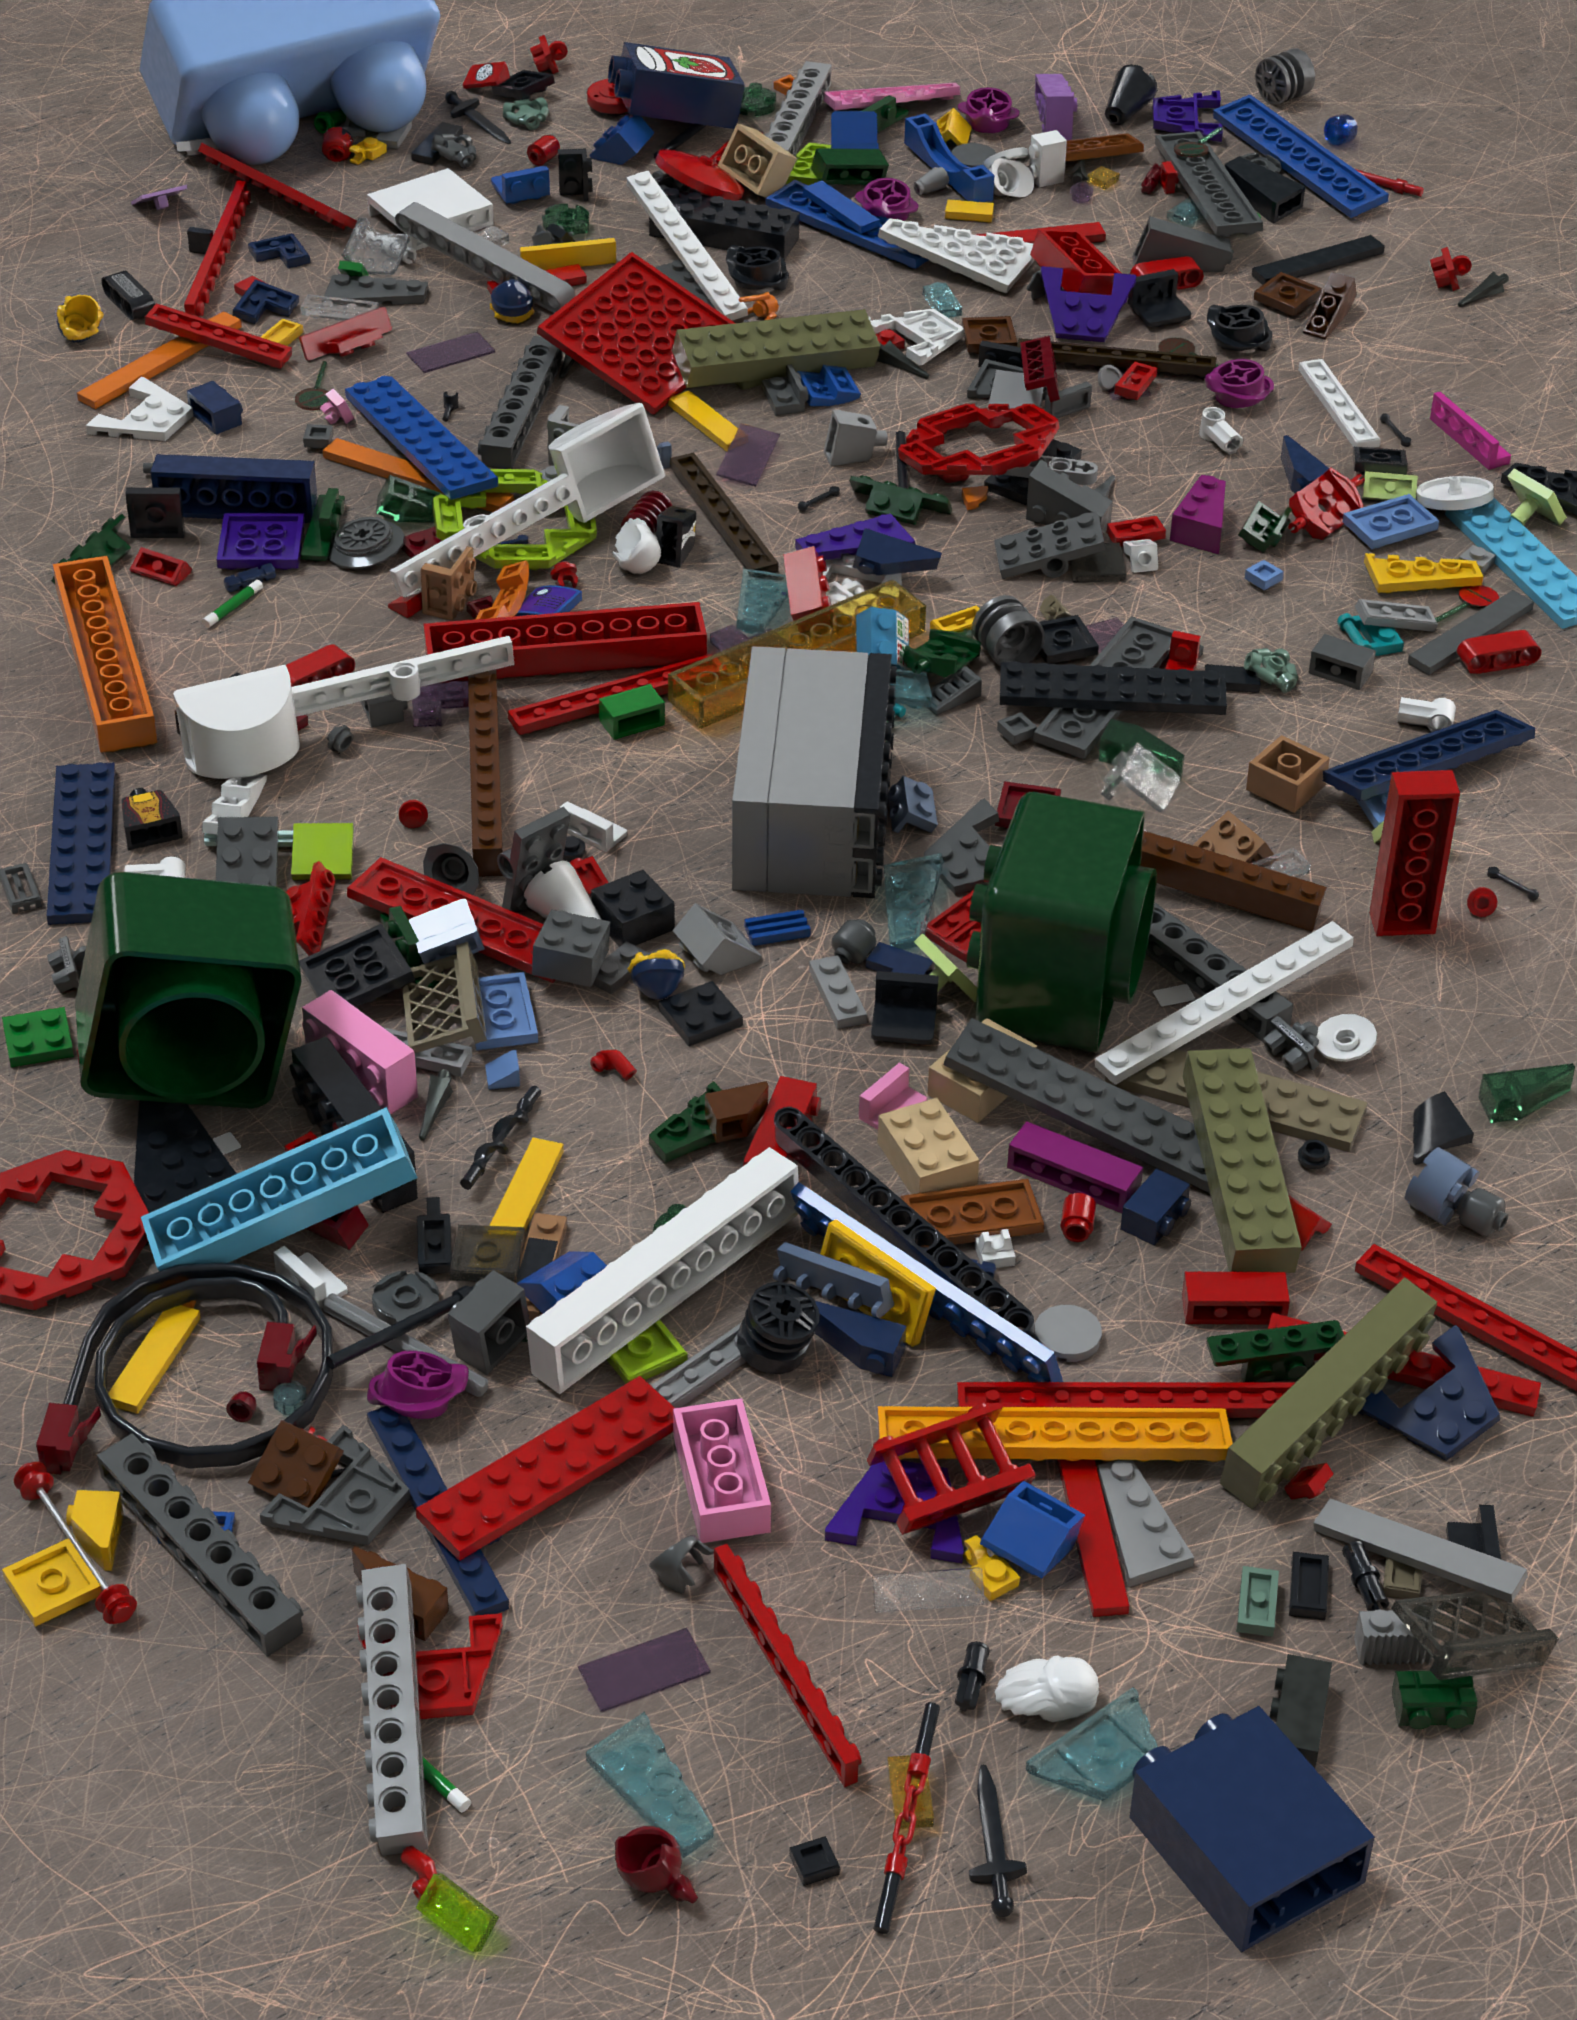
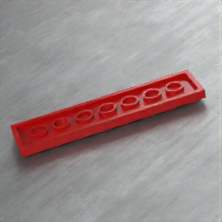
[198,143,359,230]
[347,857,556,983]
[416,1376,675,1561]

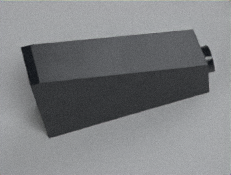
[1225,156,1305,224]

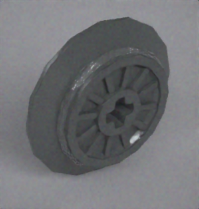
[328,516,405,569]

